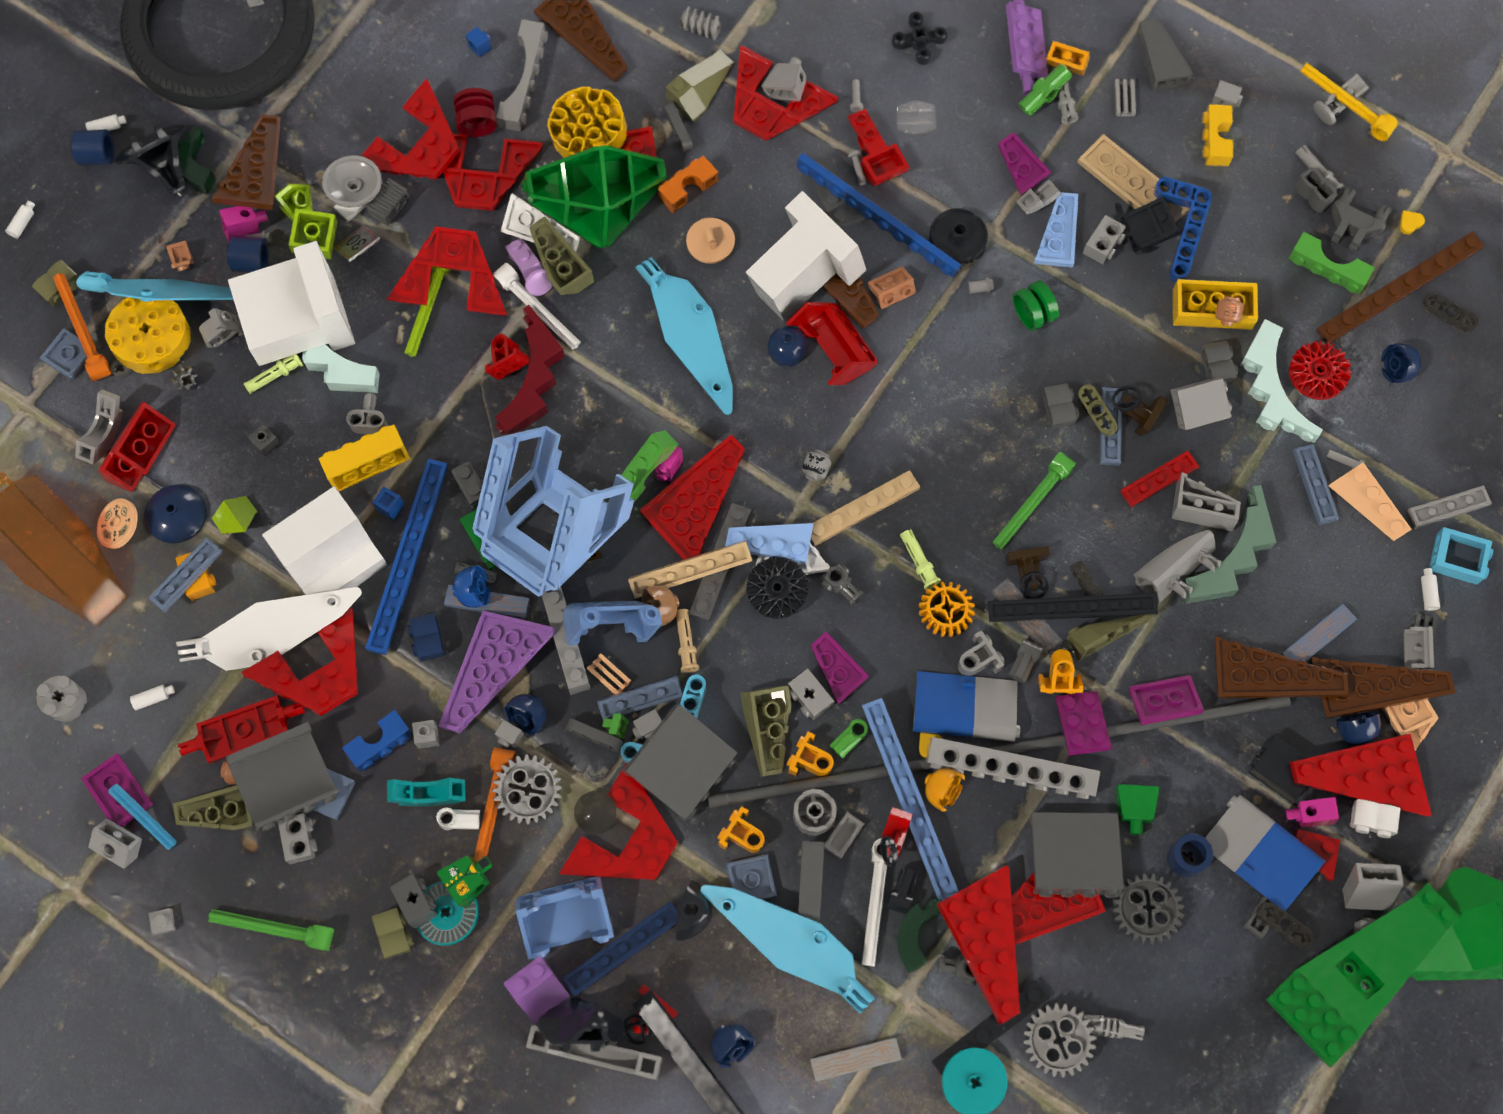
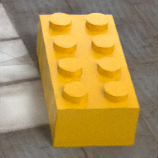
[1173,279,1258,329]
[318,425,410,492]

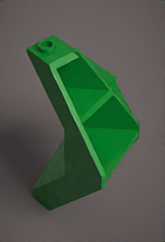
[521,146,667,248]
[1411,867,1503,981]

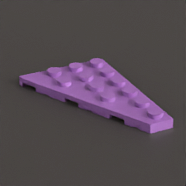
[438,611,556,734]

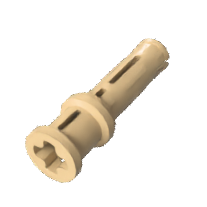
[676,609,700,673]

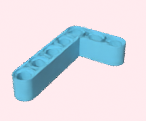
[621,674,706,763]

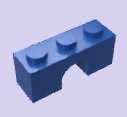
[342,710,412,772]

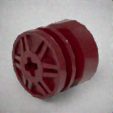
[453,88,497,138]

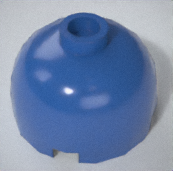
[452,566,491,608]

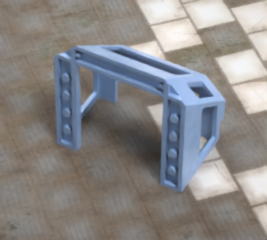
[473,426,634,597]

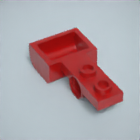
[848,109,909,186]

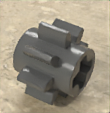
[171,365,197,390]

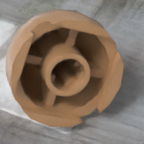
[642,585,679,627]

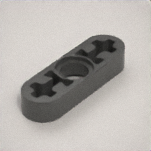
[663,101,693,152]
[565,718,625,753]

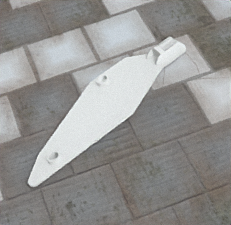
[176,587,362,671]

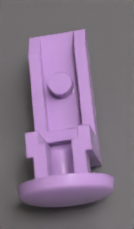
[505,238,552,296]

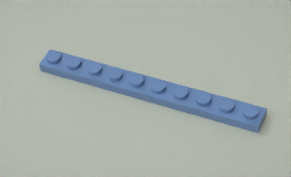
[862,698,958,902]

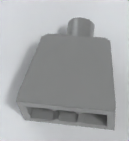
[762,57,806,101]

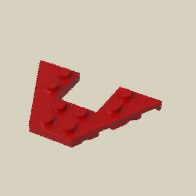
[734,45,838,141]
[361,79,461,180]
[443,133,543,211]
[387,226,507,316]
[241,607,358,716]
[559,763,678,880]

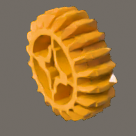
[919,582,975,637]

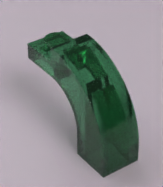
[178,125,217,195]
[897,899,942,974]

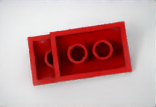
[98,402,176,492]

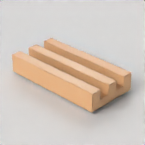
[587,654,631,695]

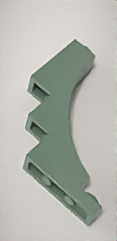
[1181,485,1277,604]

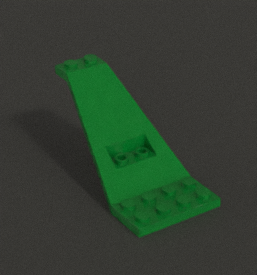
[1265,883,1461,1068]

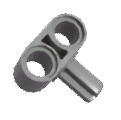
[346,393,388,434]

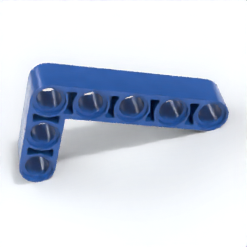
[1153,177,1212,283]

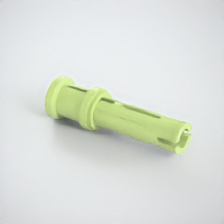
[244,354,304,394]
[900,529,942,590]

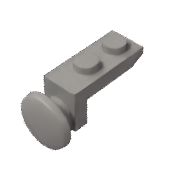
[1313,74,1369,125]

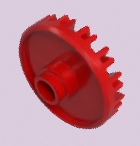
[1289,340,1352,400]

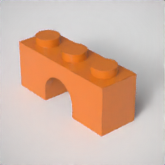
[658,155,718,213]

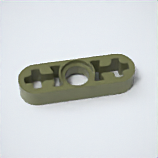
[1078,385,1118,436]

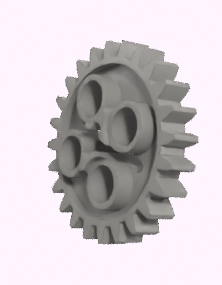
[492,754,562,824]
[1024,1003,1097,1077]

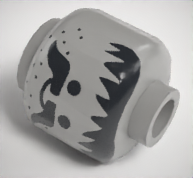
[802,450,831,481]

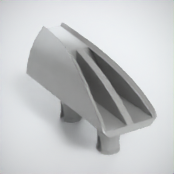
[1134,530,1221,603]

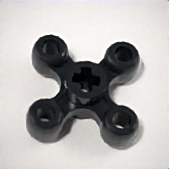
[892,11,948,65]

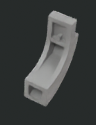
[75,390,123,465]

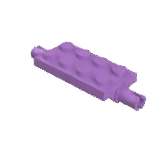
[1006,0,1048,95]

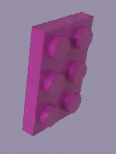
[1128,675,1204,725]
[1055,691,1111,756]
[81,753,154,827]

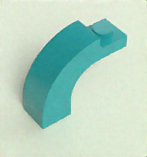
[387,778,466,806]

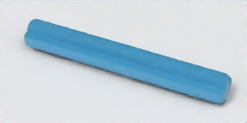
[108,784,177,850]

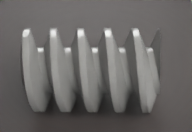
[679,6,721,40]

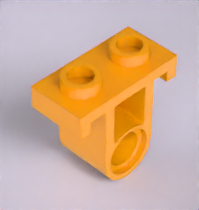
[1038,649,1083,694]
[787,732,834,777]
[717,806,764,853]

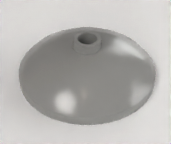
[322,156,382,208]

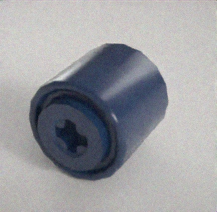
[70,129,114,166]
[227,236,269,273]
[1167,833,1213,877]

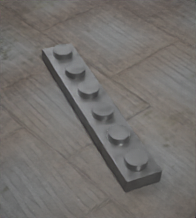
[689,503,751,622]

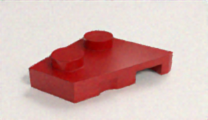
[1294,829,1340,881]

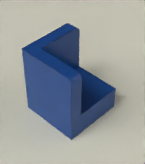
[372,486,404,520]

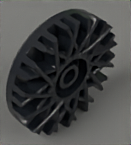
[929,208,988,264]
[746,556,809,619]

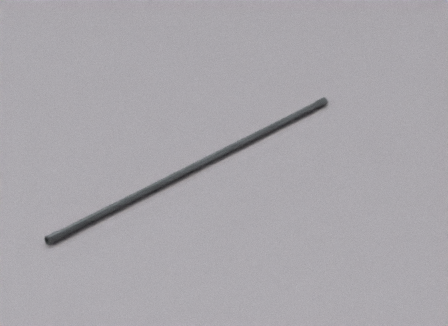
[708,697,1290,809]

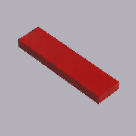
[1120,450,1200,508]

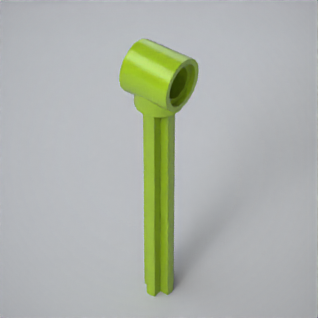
[404,267,452,357]

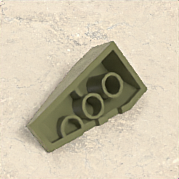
[665,50,734,123]
[529,216,594,295]
[1065,615,1153,661]
[740,685,792,777]
[173,785,254,830]

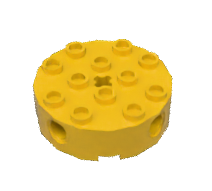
[547,87,627,158]
[105,297,191,374]

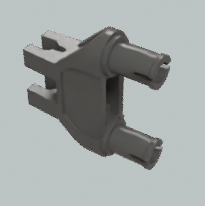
[1331,187,1391,252]

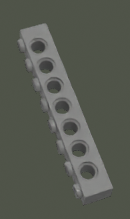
[925,737,1100,800]

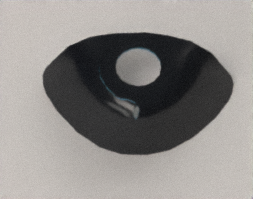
[676,880,712,941]

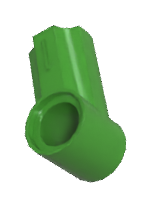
[829,719,868,759]

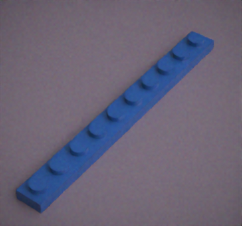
[796,153,961,278]
[365,459,448,656]

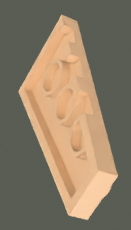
[1328,463,1412,541]

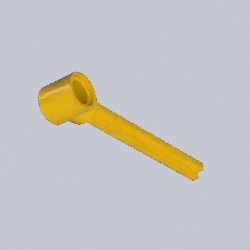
[1300,62,1398,141]

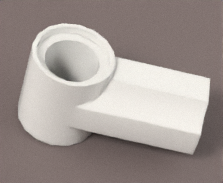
[437,808,480,830]

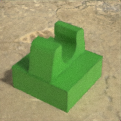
[602,713,629,740]

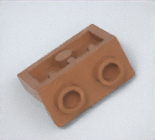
[868,266,916,309]

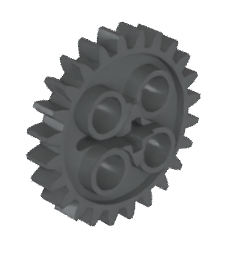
[1112,873,1184,946]

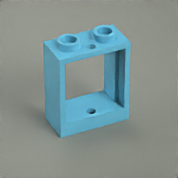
[1429,527,1493,585]

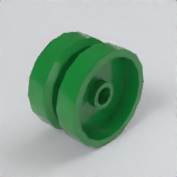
[1012,280,1059,332]

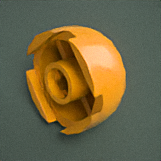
[924,768,965,812]

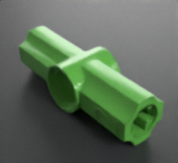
[1018,64,1072,116]

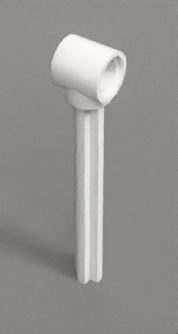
[492,263,581,350]
[862,838,888,966]

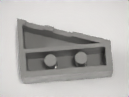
[1171,472,1241,531]

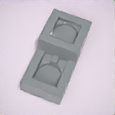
[1016,180,1061,214]

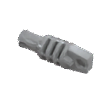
[1082,1014,1144,1041]

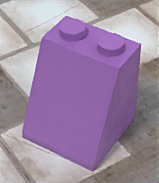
[503,956,571,1024]

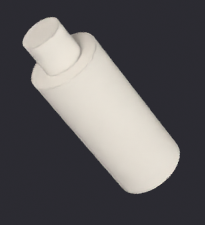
[85,114,127,131]
[5,201,35,239]
[1421,568,1440,611]
[130,685,175,711]

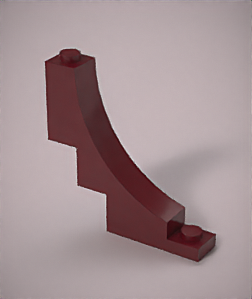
[495,305,565,435]

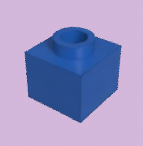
[465,27,491,57]

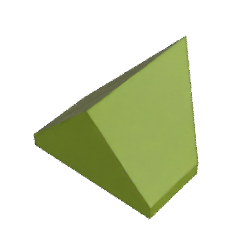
[274,184,313,221]
[211,496,258,535]

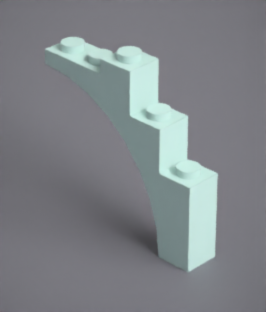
[1240,319,1323,443]
[302,345,380,393]

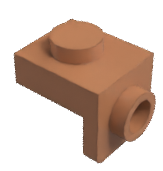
[166,241,194,272]

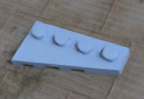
[1034,192,1078,267]
[725,523,813,564]

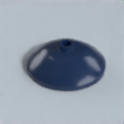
[144,485,207,544]

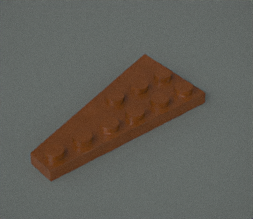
[534,0,628,83]
[212,114,281,210]
[822,211,879,329]
[1214,636,1349,698]
[1311,657,1456,719]

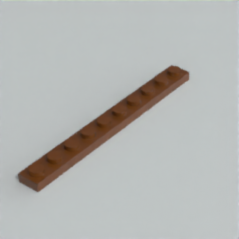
[1316,231,1485,344]

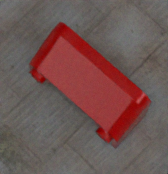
[786,302,878,386]

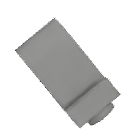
[199,308,244,348]
[958,630,1005,676]

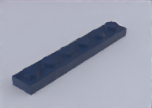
[562,901,678,997]

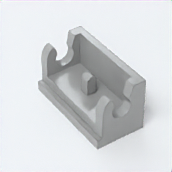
[1403,627,1434,670]

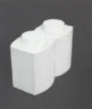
[1350,799,1400,838]

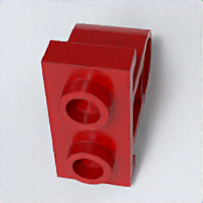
[485,334,529,380]

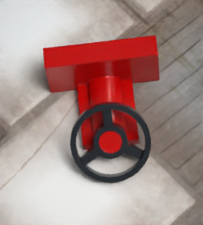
[880,807,913,867]
[623,984,678,1045]

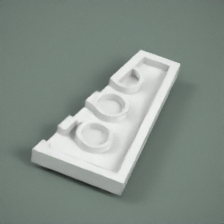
[501,194,580,252]

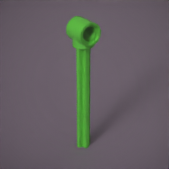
[992,451,1077,550]
[208,909,335,951]

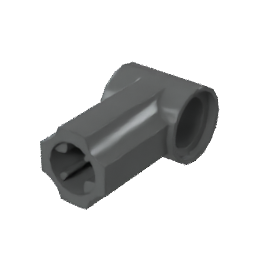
[1008,639,1043,683]

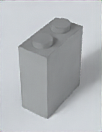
[1171,377,1232,430]
[1342,863,1404,911]

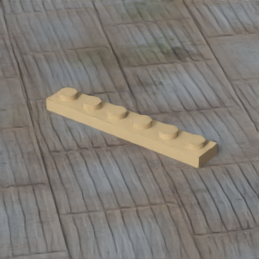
[811,470,920,546]
[628,540,753,599]

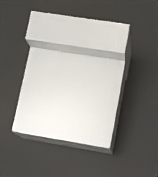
[746,191,866,322]
[228,241,356,366]
[262,486,388,604]

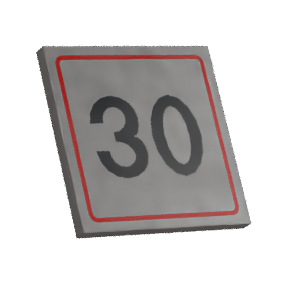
[333,225,381,262]

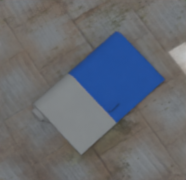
[913,671,1020,742]
[1205,794,1325,912]

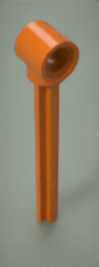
[53,273,113,382]
[474,747,516,862]

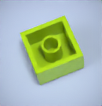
[289,208,338,259]

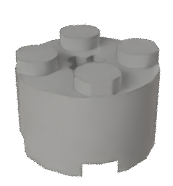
[36,676,87,722]
[793,789,837,836]

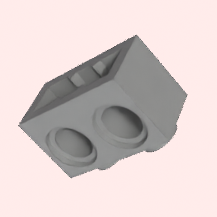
[1083,215,1126,265]
[278,813,317,864]

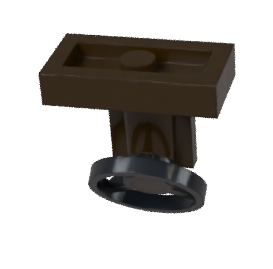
[1112,386,1168,436]
[1005,546,1050,599]

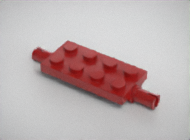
[178,695,305,764]

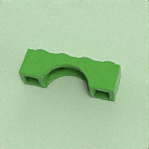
[1288,232,1375,294]
[612,430,679,502]

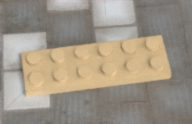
[1077,134,1189,224]

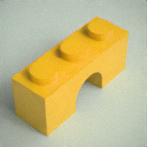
[1202,104,1233,166]

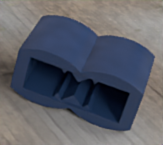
[407,613,445,662]

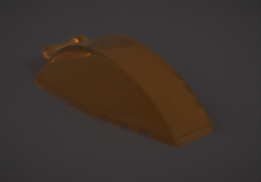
[0,471,128,626]

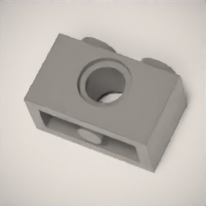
[88,818,142,869]

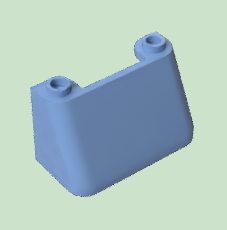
[563,601,662,645]
[516,876,614,960]

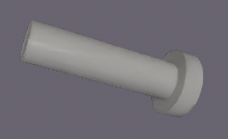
[850,80,863,113]
[848,150,866,185]
[1327,450,1365,468]

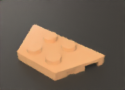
[1382,699,1438,751]

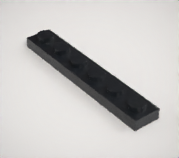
[931,981,1049,1076]

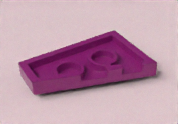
[998,132,1051,197]
[811,632,869,706]

